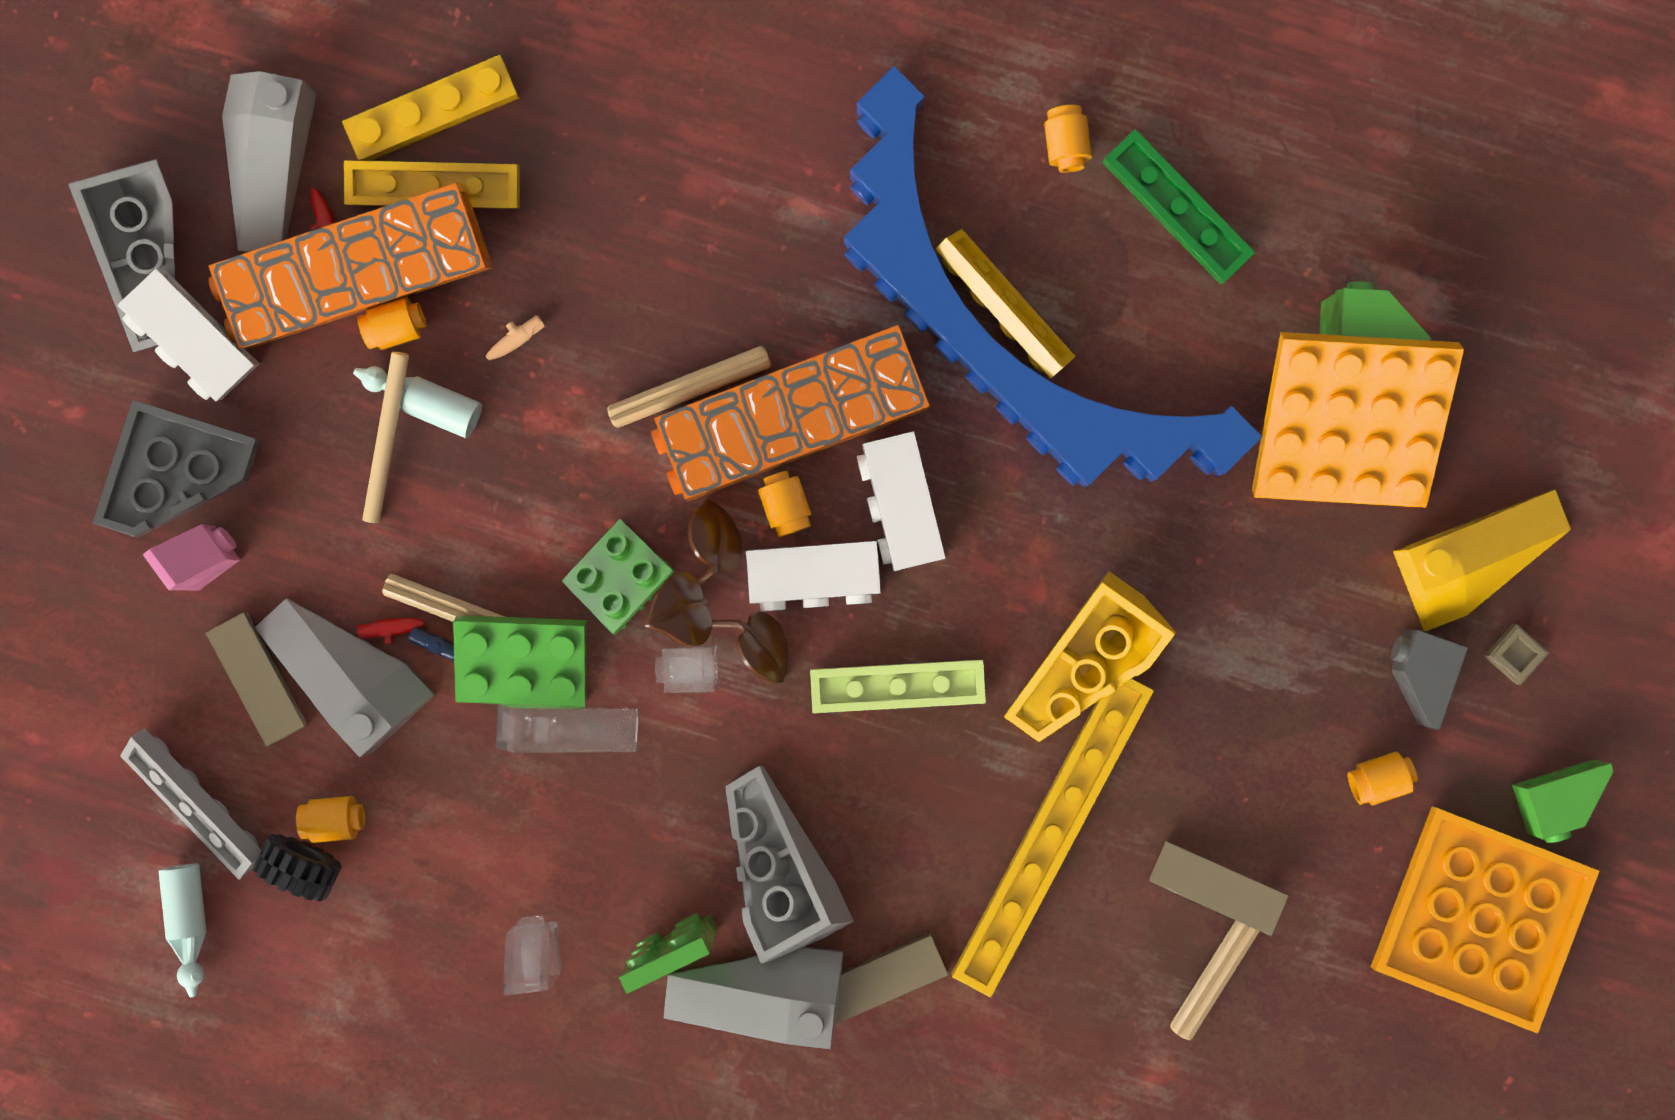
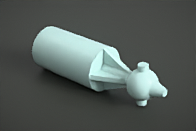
[353,366,482,439]
[158,863,207,997]

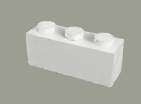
[117,269,260,401]
[857,431,945,571]
[746,541,881,611]

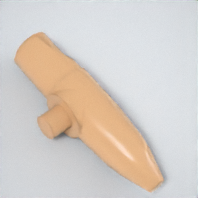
[486,315,546,361]

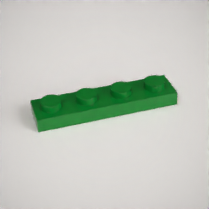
[1102,129,1255,285]

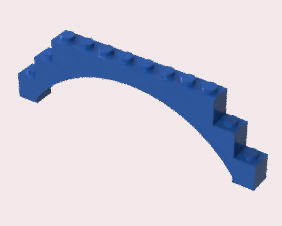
[844,66,1262,487]

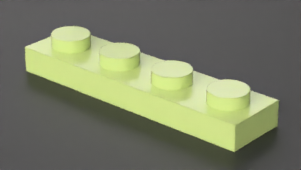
[810,659,986,713]

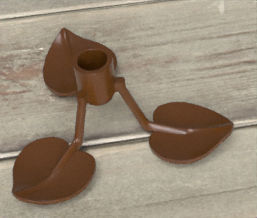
[645,499,788,684]

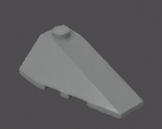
[222,71,317,253]
[68,159,175,352]
[255,598,436,757]
[725,766,854,963]
[663,946,844,1049]

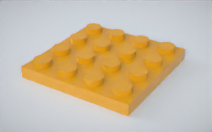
[1252,332,1464,508]
[1371,806,1600,1034]

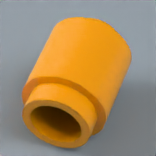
[1044,105,1092,173]
[357,296,427,350]
[758,471,812,538]
[1347,751,1418,806]
[296,796,365,843]

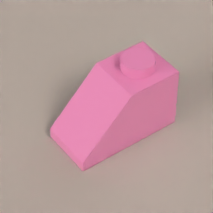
[143,524,240,591]

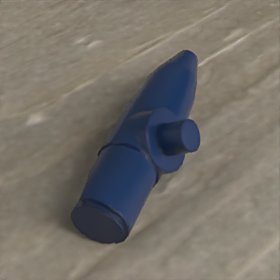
[408,627,454,661]

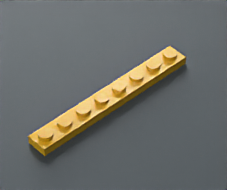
[951,679,1154,998]

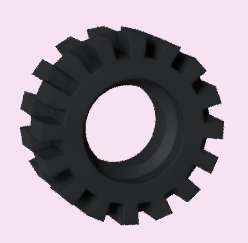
[253,834,342,901]

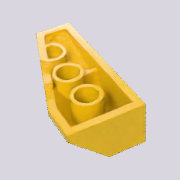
[1393,490,1571,631]
[1004,571,1176,742]

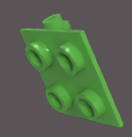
[562,519,674,635]

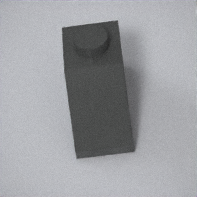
[1391,630,1468,730]

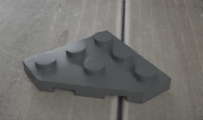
[93,400,261,537]

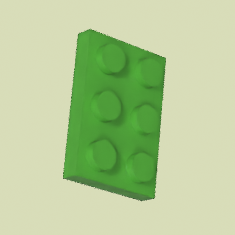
[453,615,587,707]
[619,913,718,994]

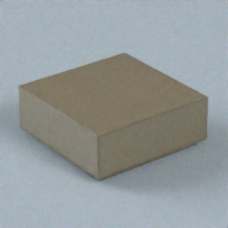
[1484,624,1549,685]

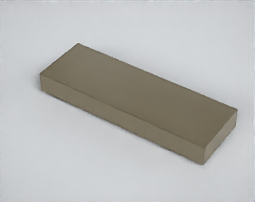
[206,612,308,747]
[1149,841,1288,936]
[836,933,948,1024]

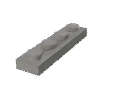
[120,728,261,880]

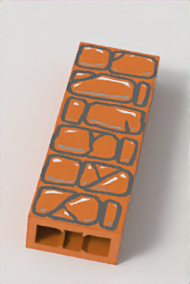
[208,183,494,350]
[651,325,929,502]

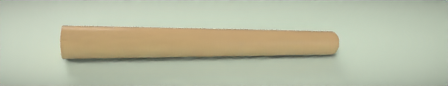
[362,352,409,523]

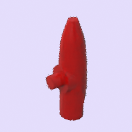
[310,188,336,231]
[357,618,425,644]

